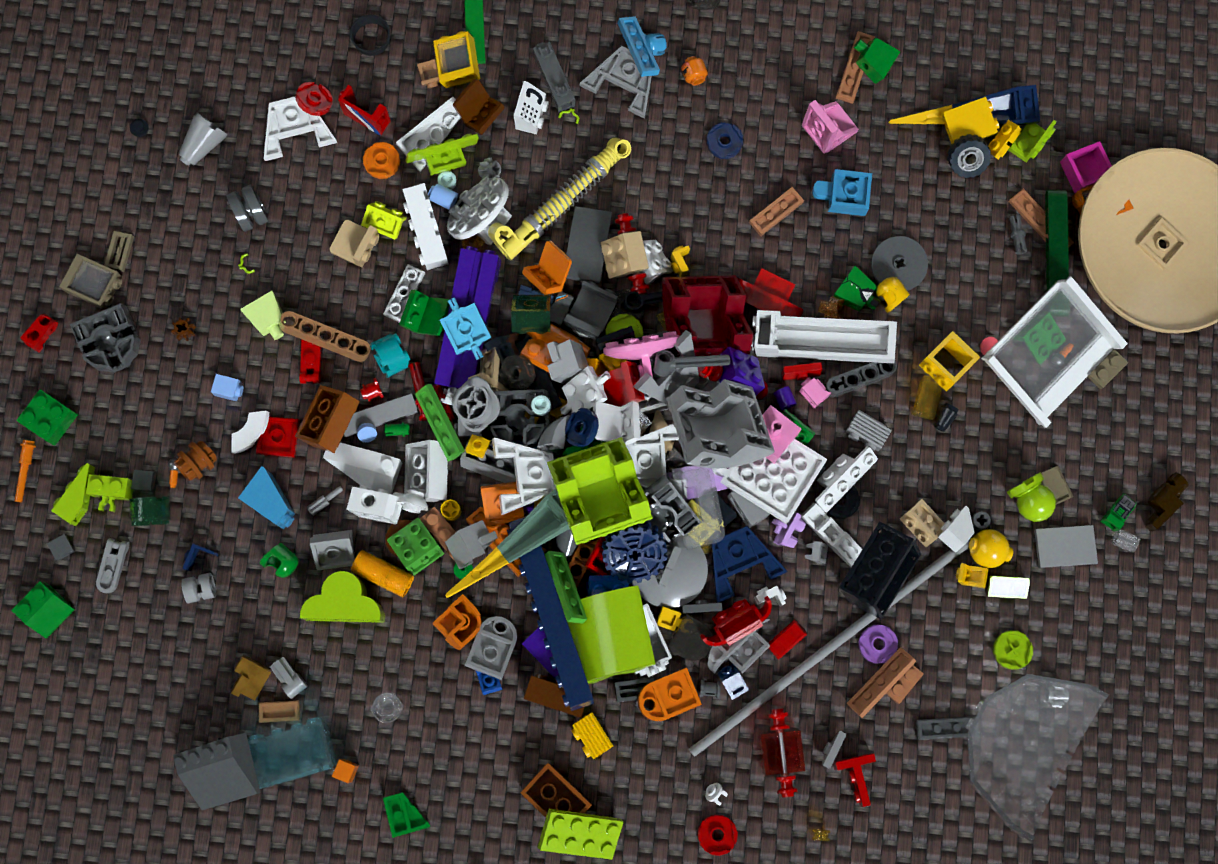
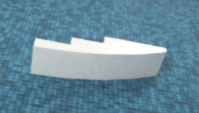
[801,503,862,567]

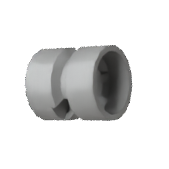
[182,573,216,604]

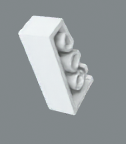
[403,183,449,270]

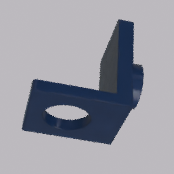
[182,544,219,572]

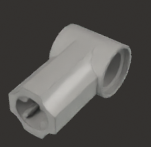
[270,657,308,699]

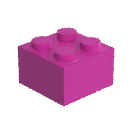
[1060,141,1112,193]

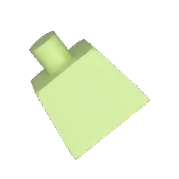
[241,291,286,340]

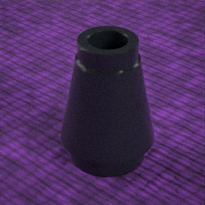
[934,403,959,432]

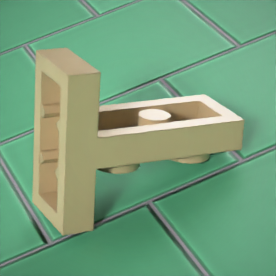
[468,349,508,394]

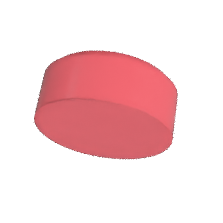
[980,337,998,355]

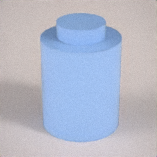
[428,184,458,210]

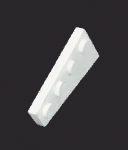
[396,97,461,172]

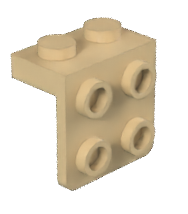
[330,220,379,267]

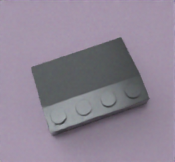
[173,733,260,810]

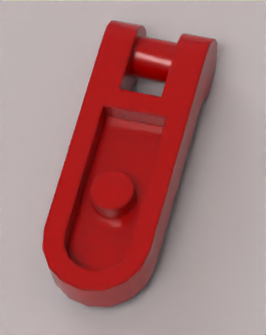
[299,331,322,384]

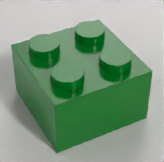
[16,389,78,446]

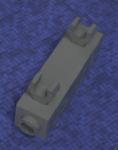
[533,41,575,113]

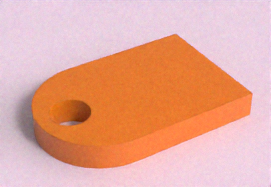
[638,668,702,721]

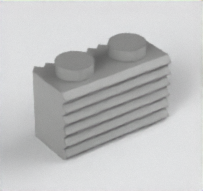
[845,410,892,451]

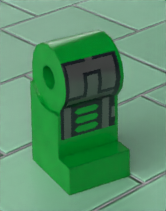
[1100,493,1137,532]

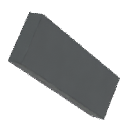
[915,717,978,740]

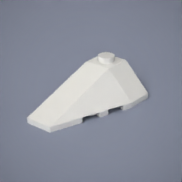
[323,443,402,494]

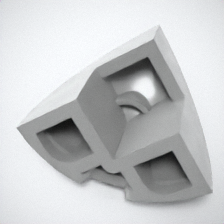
[537,415,570,456]

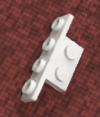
[815,446,878,513]

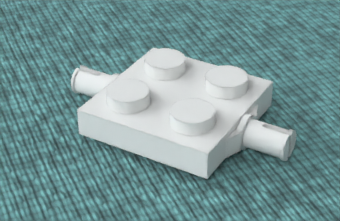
[560,366,611,415]

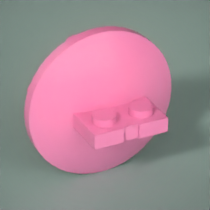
[603,331,680,378]

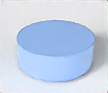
[357,423,377,442]

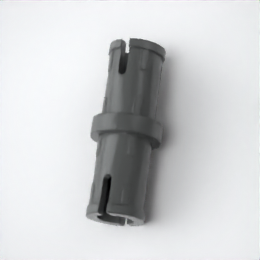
[1009,215,1027,254]

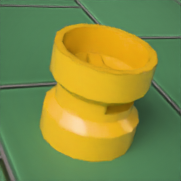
[441,499,461,521]

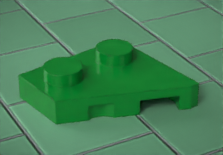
[383,792,430,838]

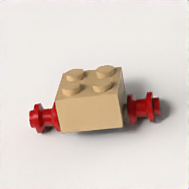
[601,213,649,294]

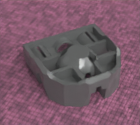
[70,303,141,373]
[491,389,550,448]
[644,475,702,548]

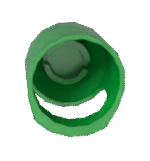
[260,543,298,578]

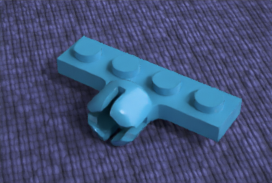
[617,16,667,77]

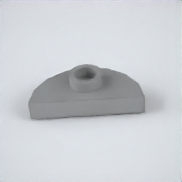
[822,731,846,769]

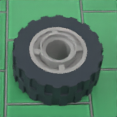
[947,134,991,178]

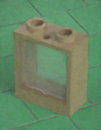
[59,254,123,310]

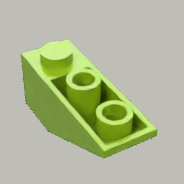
[51,463,95,526]

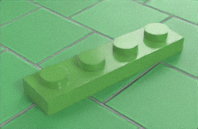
[415,384,465,461]
[545,551,587,624]

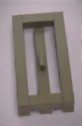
[104,231,134,272]

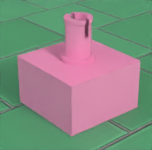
[762,405,801,464]

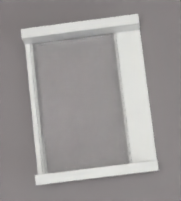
[981,276,1128,428]

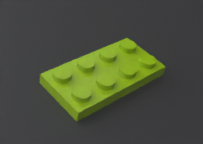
[537,809,623,860]

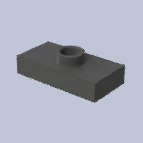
[681,600,722,614]

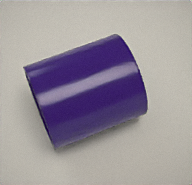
[773,386,797,411]

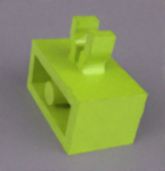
[86,474,133,512]

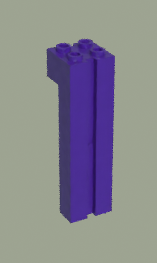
[434,246,502,389]

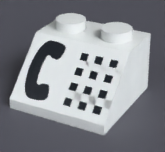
[514,81,549,135]

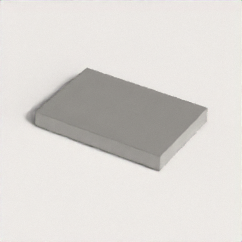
[1034,525,1098,568]

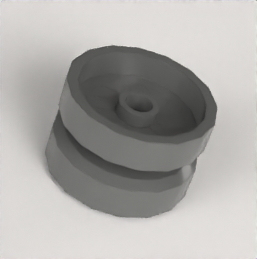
[226,184,269,232]

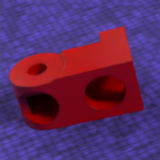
[20,313,58,353]

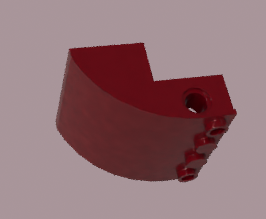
[663,275,753,357]

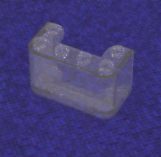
[670,465,725,550]

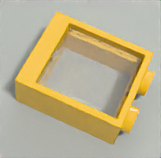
[433,31,480,88]

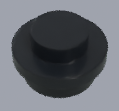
[130,119,149,137]

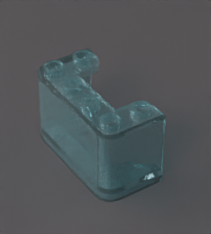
[247,717,337,789]

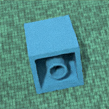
[238,466,295,530]

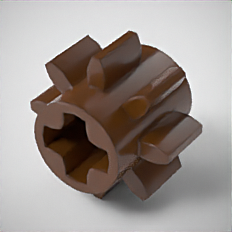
[171,317,196,341]

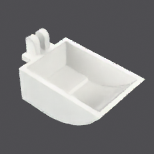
[634,603,672,677]

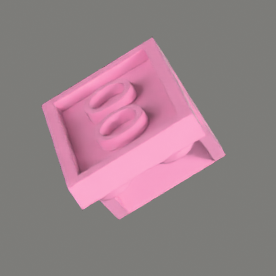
[801,100,859,154]

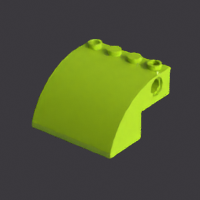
[547,437,653,545]
[564,586,655,684]

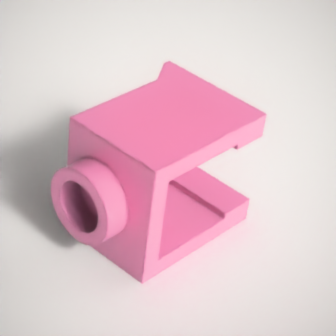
[799,377,831,408]

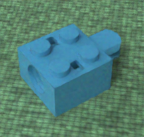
[812,169,872,216]

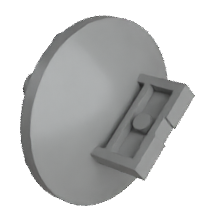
[632,530,708,608]

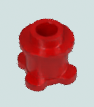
[360,378,384,402]

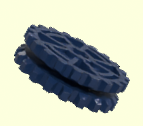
[602,521,667,583]

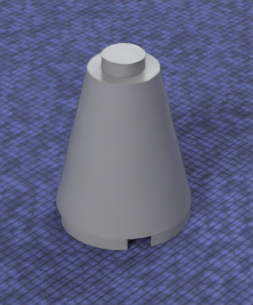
[179,112,228,166]

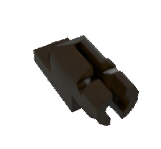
[1145,472,1189,532]

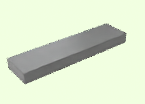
[344,394,419,437]

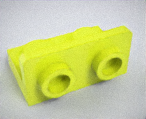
[361,201,407,239]

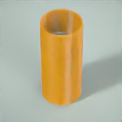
[351,550,414,598]

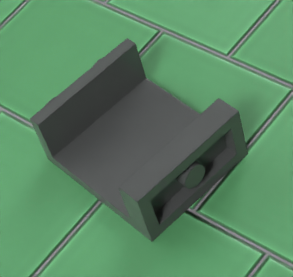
[564,281,618,340]

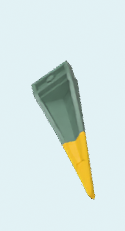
[445,489,570,598]

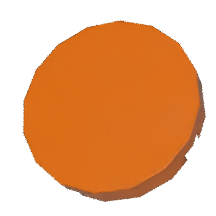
[363,142,400,179]

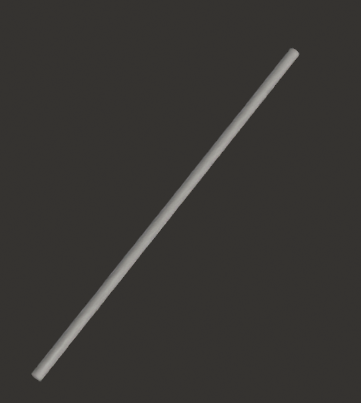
[689,540,969,757]

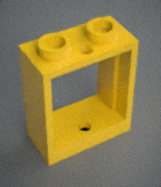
[919,331,980,392]

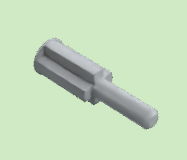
[307,486,343,516]

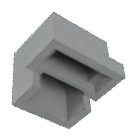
[547,339,588,384]
[445,520,498,569]

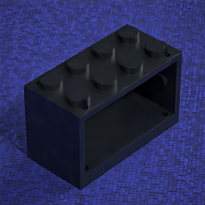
[839,521,921,620]

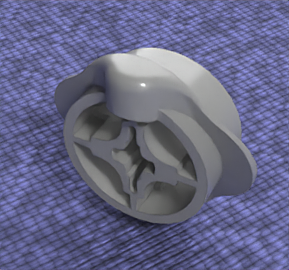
[452,376,500,433]

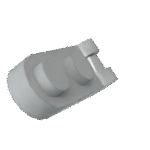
[96,538,129,593]

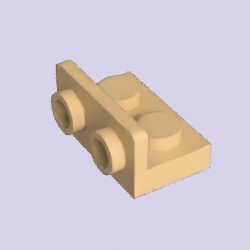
[900,499,945,547]

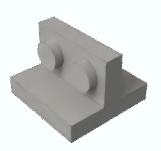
[310,530,355,570]

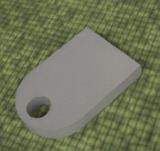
[465,616,517,680]

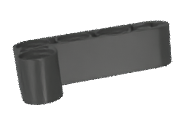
[825,361,897,398]

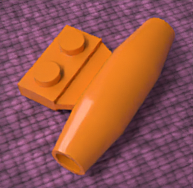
[517,313,591,372]

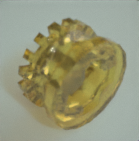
[812,829,830,841]

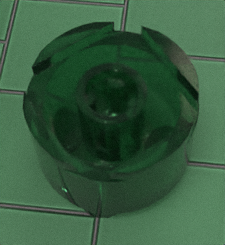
[129,497,171,526]

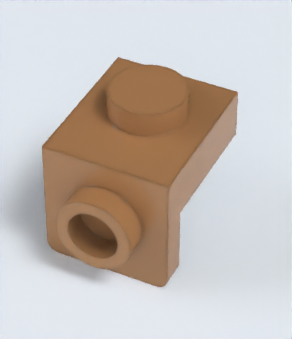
[417,59,439,88]

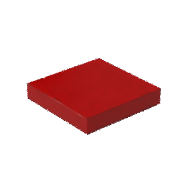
[256,417,300,458]

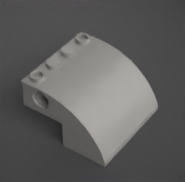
[666,379,775,469]

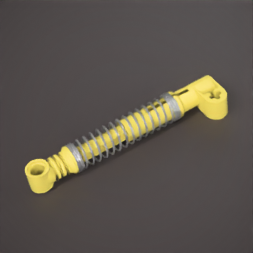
[488,137,631,261]

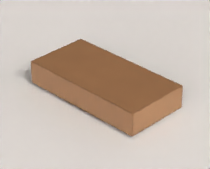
[259,700,300,723]

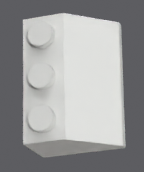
[404,440,448,502]

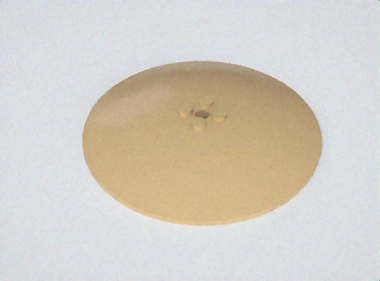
[1078,148,1218,334]

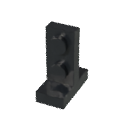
[484,333,529,384]

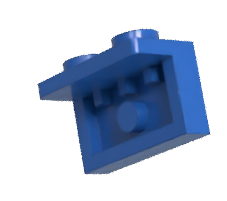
[585,575,629,597]

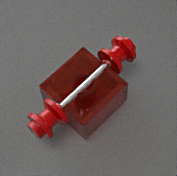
[758,709,805,797]

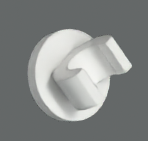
[705,783,728,805]

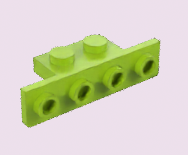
[406,134,479,175]

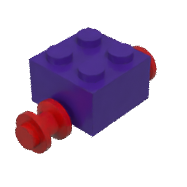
[698,347,768,400]

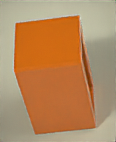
[331,759,359,783]

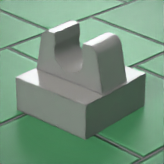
[805,541,828,564]

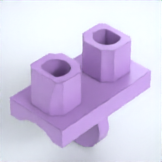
[772,513,806,548]

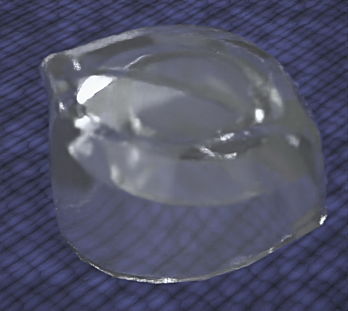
[371,693,405,723]

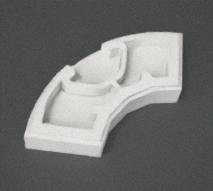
[232,411,269,454]

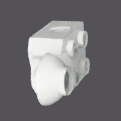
[347,485,428,524]

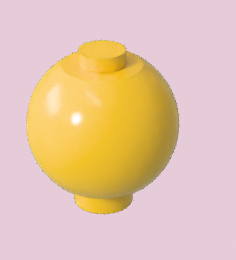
[969,529,1013,568]

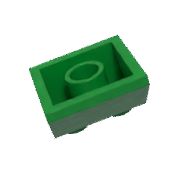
[11,581,75,639]

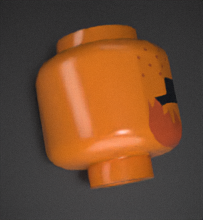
[681,56,708,86]

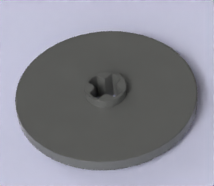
[871,236,928,291]

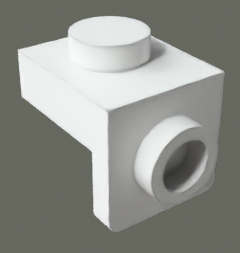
[754,586,786,607]

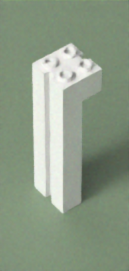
[751,310,897,363]

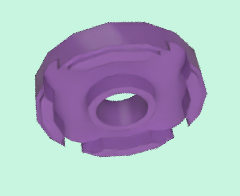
[859,625,898,664]

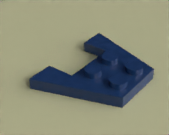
[711,526,788,603]

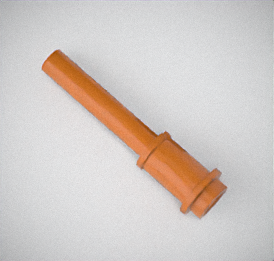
[14,440,36,503]

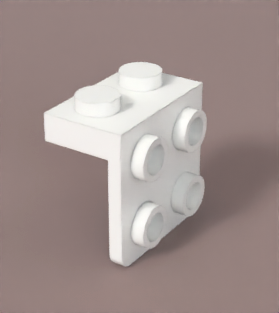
[593,401,640,446]

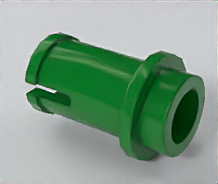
[385,422,410,437]

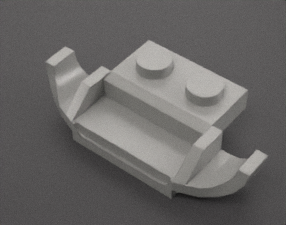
[708,617,770,674]

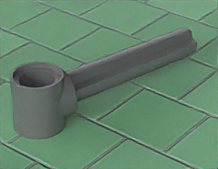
[653,350,730,377]

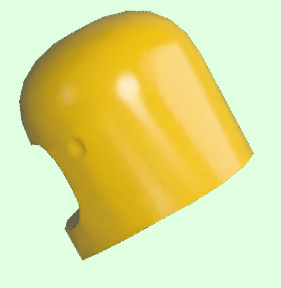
[876,277,910,313]

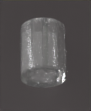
[1112,529,1140,552]

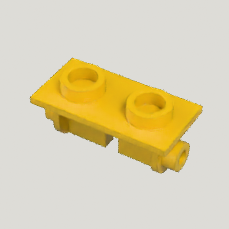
[988,120,1022,160]

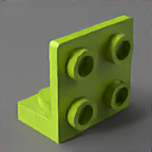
[1008,120,1057,163]

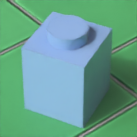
[211,374,244,401]

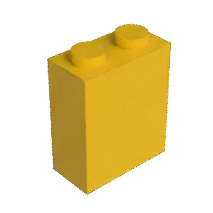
[941,97,999,144]

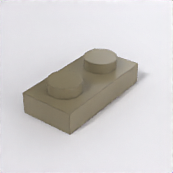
[1087,349,1129,390]

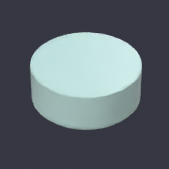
[438,171,457,190]
[531,395,551,416]

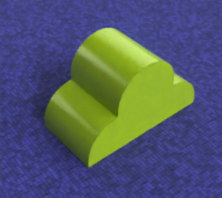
[300,571,385,623]

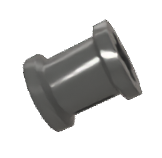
[971,511,991,531]
[700,680,721,699]

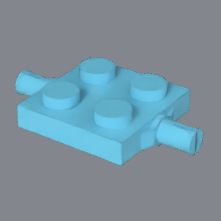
[440,298,492,360]

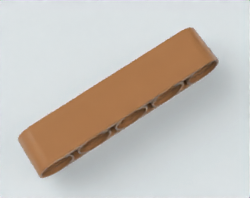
[280,311,371,362]

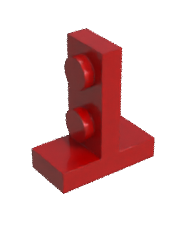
[833,753,876,807]

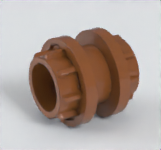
[174,441,217,481]

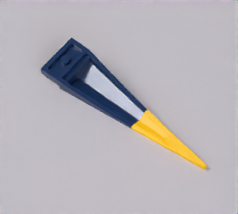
[888,85,1040,126]

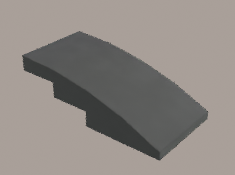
[566,206,612,284]

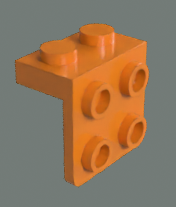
[522,241,572,295]

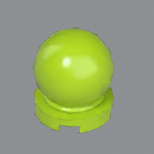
[1007,472,1056,522]

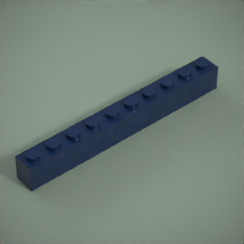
[507,516,594,711]

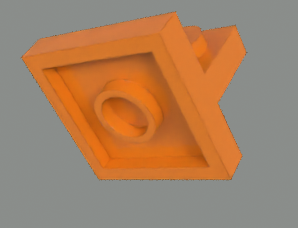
[481,482,524,526]

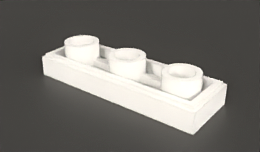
[383,264,425,322]

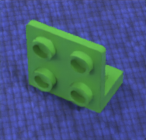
[387,518,444,575]

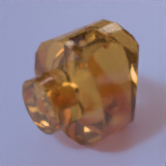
[818,296,844,319]

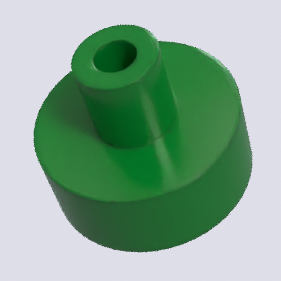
[454,564,474,580]

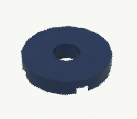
[707,122,743,159]
[565,408,599,448]

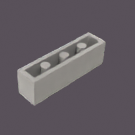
[460,442,516,483]

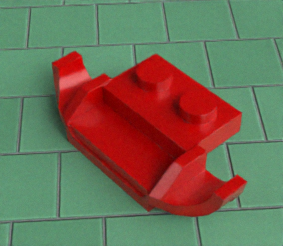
[737,269,804,317]
[700,596,772,646]

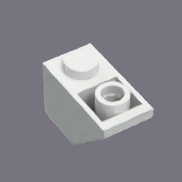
[938,506,974,553]

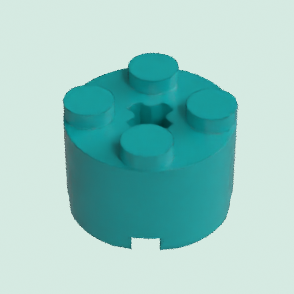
[370,333,410,378]

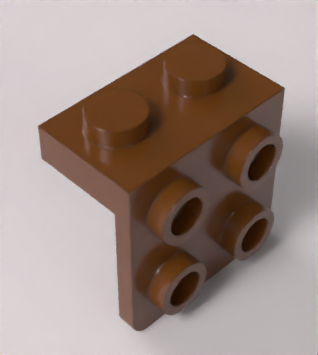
[453,79,505,135]

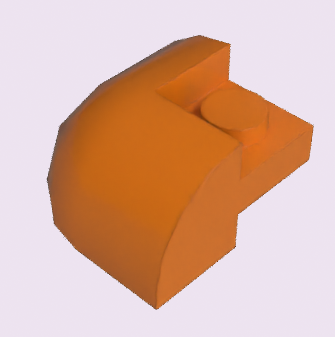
[433,594,481,650]

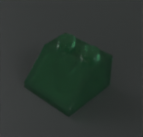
[511,295,551,334]

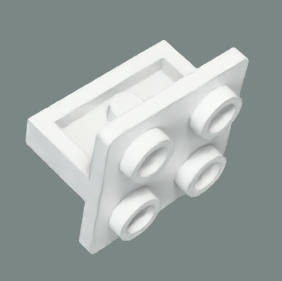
[640,240,673,285]

